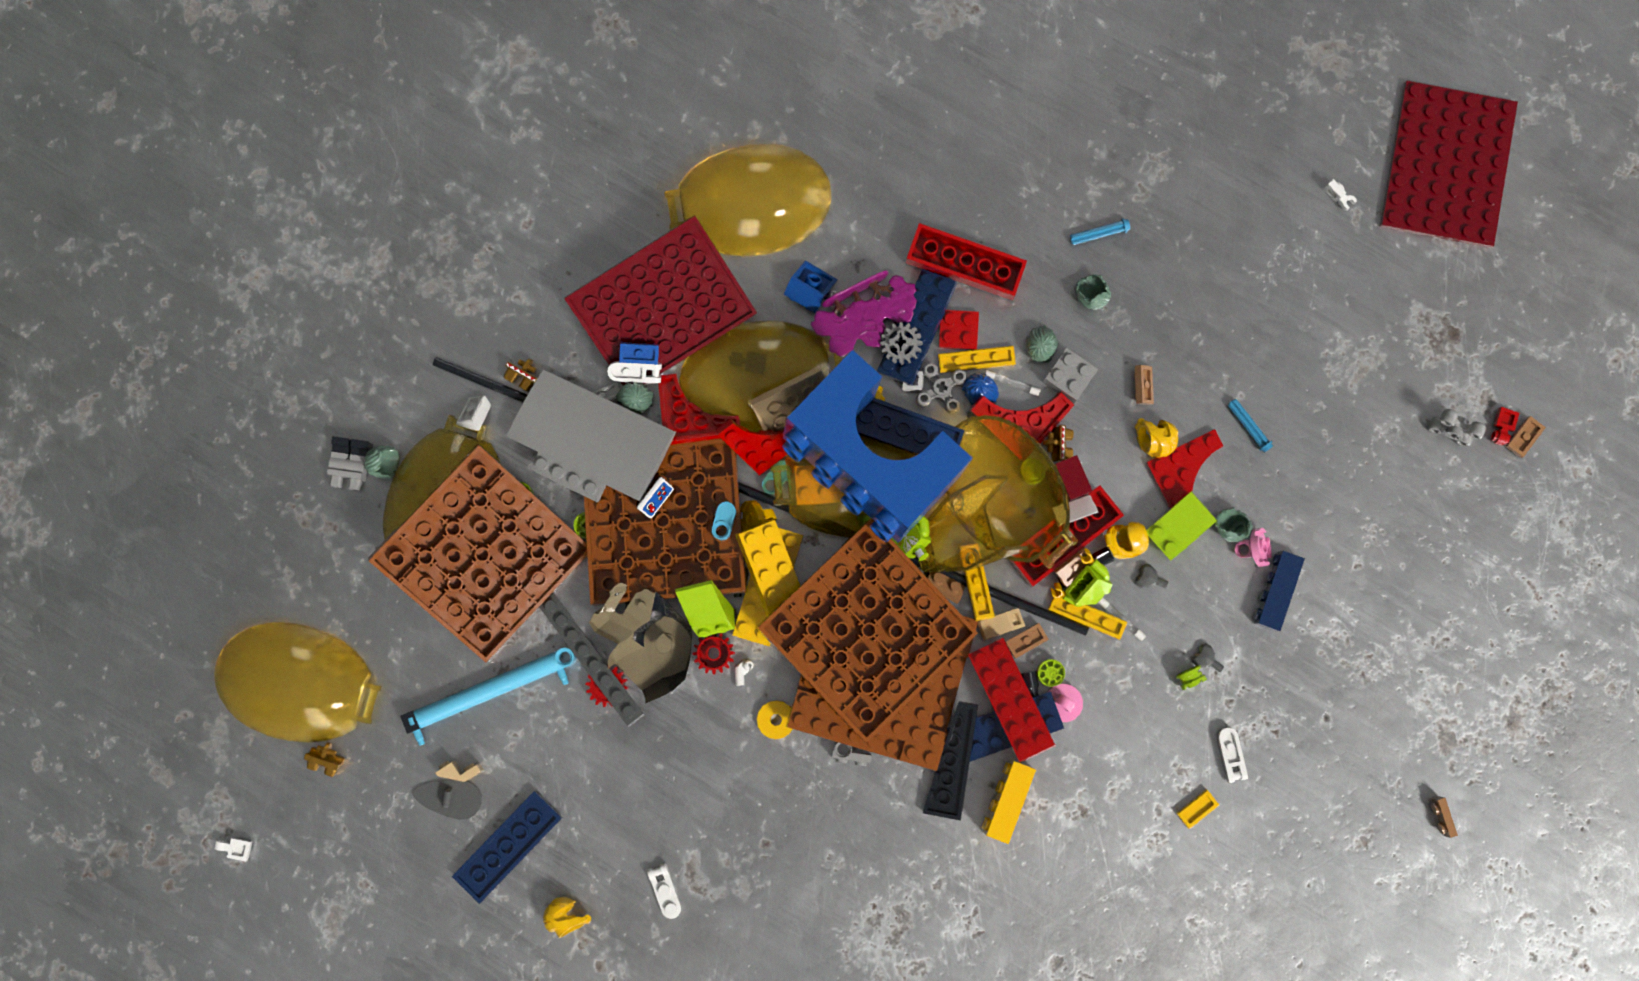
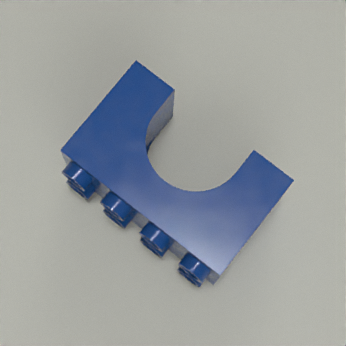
[782,350,973,543]

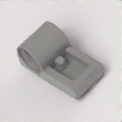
[832,742,872,766]

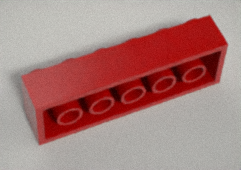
[906,223,1027,301]
[1007,485,1124,588]
[968,638,1056,763]

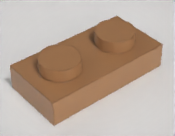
[1134,365,1154,405]
[1505,416,1546,458]
[1054,547,1094,587]
[927,568,965,604]
[1006,623,1049,659]
[1431,796,1458,838]

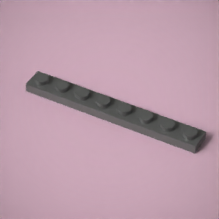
[539,594,644,727]

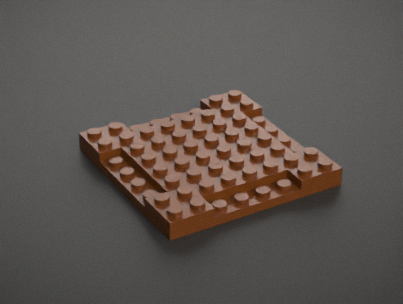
[584,439,747,606]
[368,443,587,662]
[756,518,978,743]
[786,616,978,771]

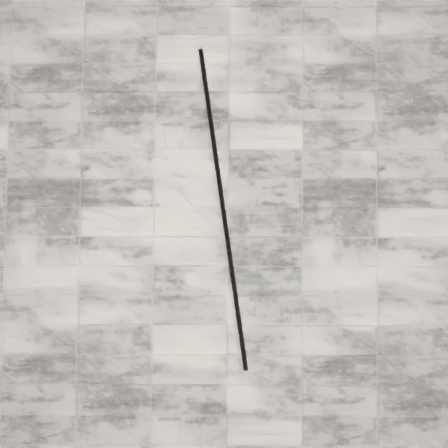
[433,357,1089,636]

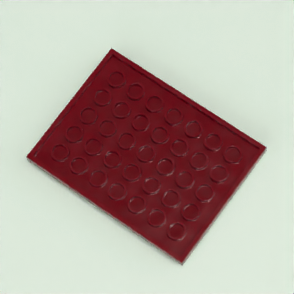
[1380,81,1518,248]
[564,215,757,385]

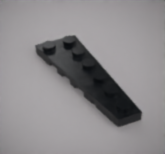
[923,701,978,821]

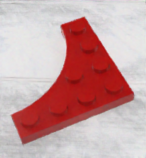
[658,374,740,445]
[969,392,1074,462]
[715,419,787,476]
[1146,429,1223,509]

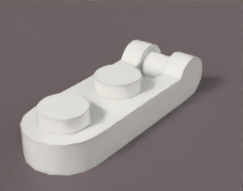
[607,361,662,383]
[1217,727,1248,783]
[647,863,682,919]

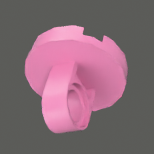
[1235,528,1272,567]
[1047,684,1083,722]

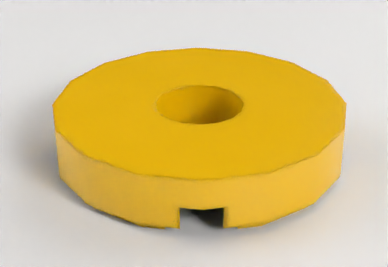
[757,700,793,739]

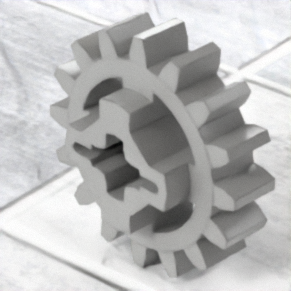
[880,322,923,365]

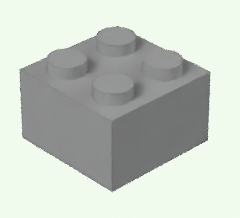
[1043,348,1098,404]

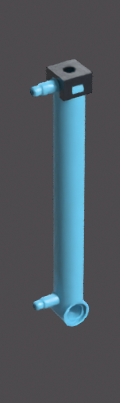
[400,648,577,746]

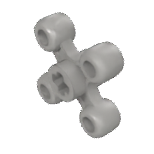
[916,363,967,414]
[1428,409,1486,446]

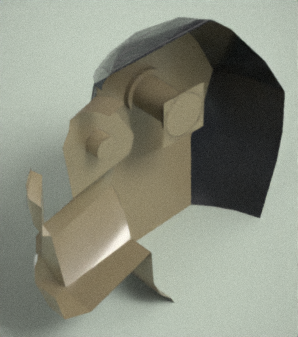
[589,583,692,704]

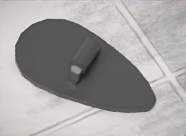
[413,780,482,820]

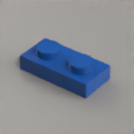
[619,342,659,365]

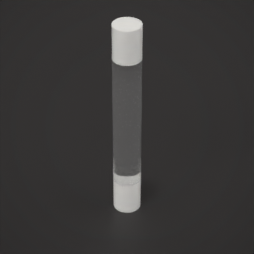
[985,370,1041,396]
[1098,597,1146,641]

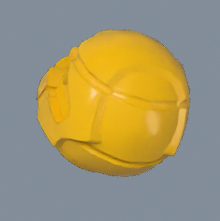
[1135,418,1178,457]
[1104,522,1149,559]
[543,897,591,938]

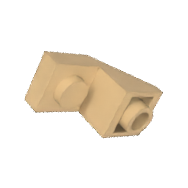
[978,608,1025,640]
[435,761,484,782]

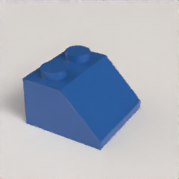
[783,260,838,313]

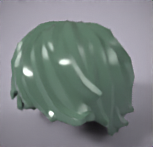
[1075,274,1111,310]
[1026,325,1059,363]
[616,382,654,414]
[364,446,400,479]
[1215,507,1253,542]

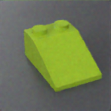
[1146,491,1217,561]
[675,580,735,638]

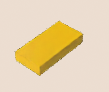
[1176,789,1219,829]

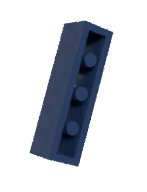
[1253,551,1305,632]

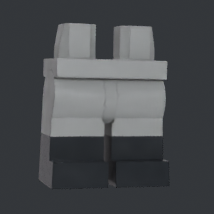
[327,436,373,491]

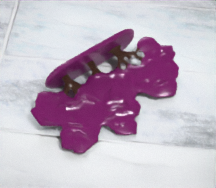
[811,270,917,356]

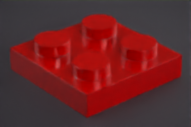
[938,310,979,350]

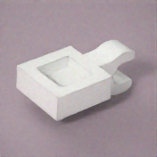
[1323,179,1357,211]
[214,838,252,862]

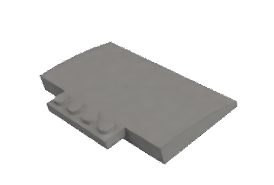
[506,369,676,502]

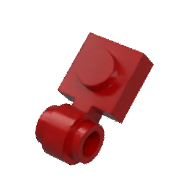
[1491,407,1520,446]

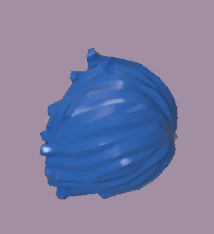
[962,373,999,405]

